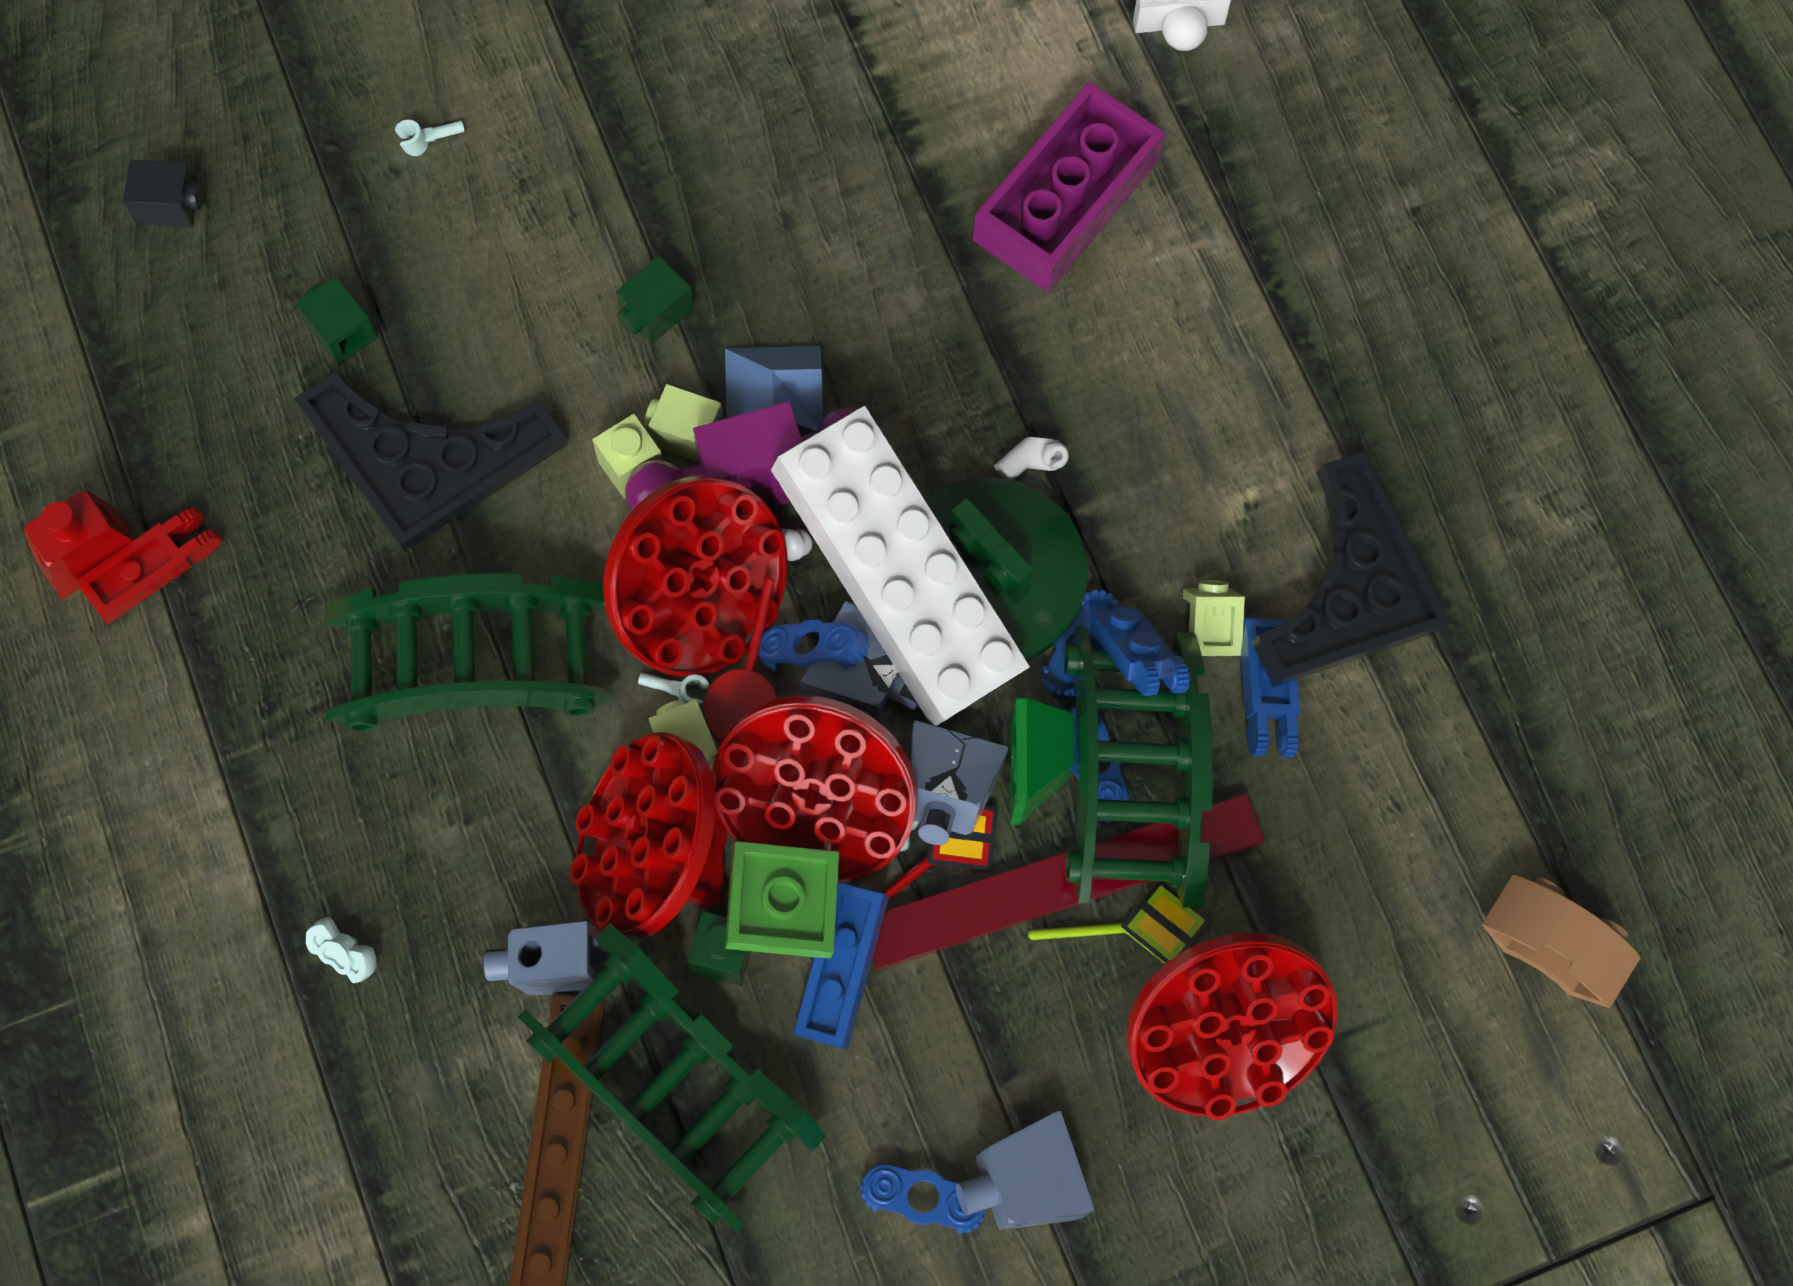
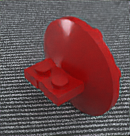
[603,476,787,677]
[712,696,918,883]
[570,732,727,941]
[1126,933,1338,1120]

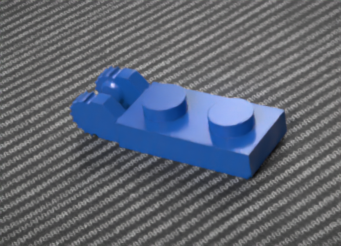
[1090,606,1190,696]
[1241,617,1300,758]

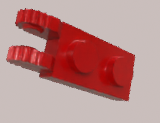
[75,507,222,624]

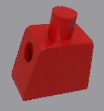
[23,490,137,600]

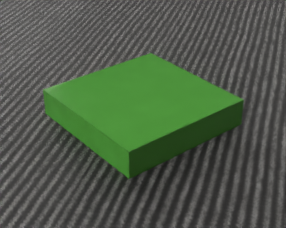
[725,841,839,959]

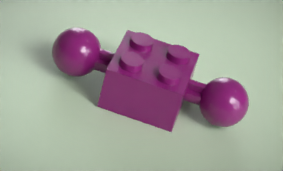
[625,401,858,510]

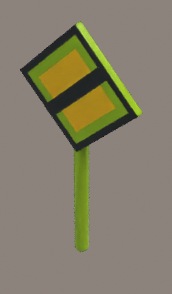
[1028,881,1211,964]

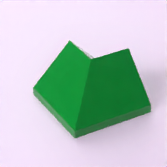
[1010,698,1075,825]

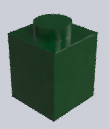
[616,256,694,345]
[295,276,378,365]
[688,911,751,986]

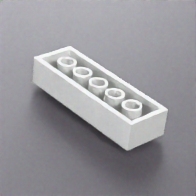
[771,406,1030,726]

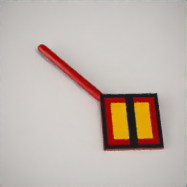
[881,805,998,900]

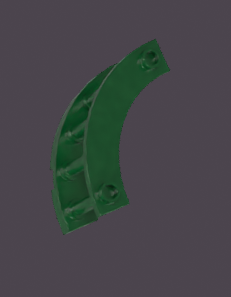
[325,573,615,732]
[1064,626,1213,908]
[518,924,826,1232]

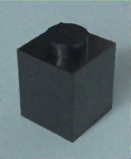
[123,159,203,228]

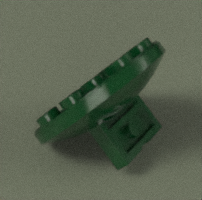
[924,477,1087,661]

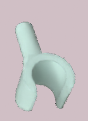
[395,120,465,156]
[638,672,709,707]

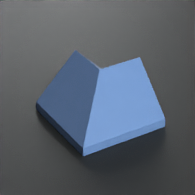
[725,346,823,436]

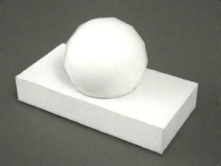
[1133,0,1231,51]

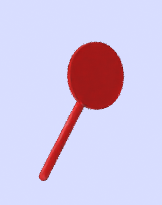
[703,577,778,740]

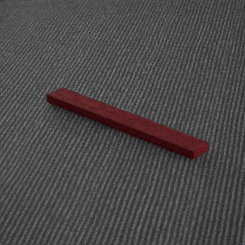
[872,794,1265,972]

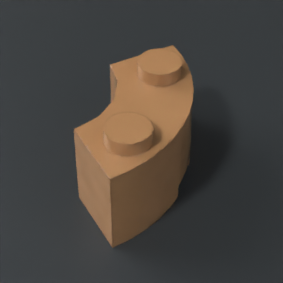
[1482,875,1641,1008]

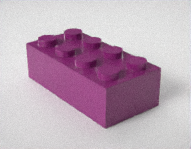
[973,82,1165,293]

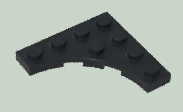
[294,372,568,552]
[1252,452,1450,687]

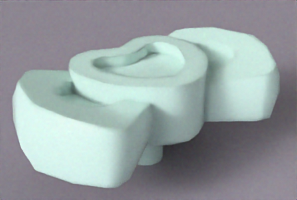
[306,917,377,983]

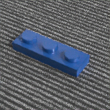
[793,882,889,1050]

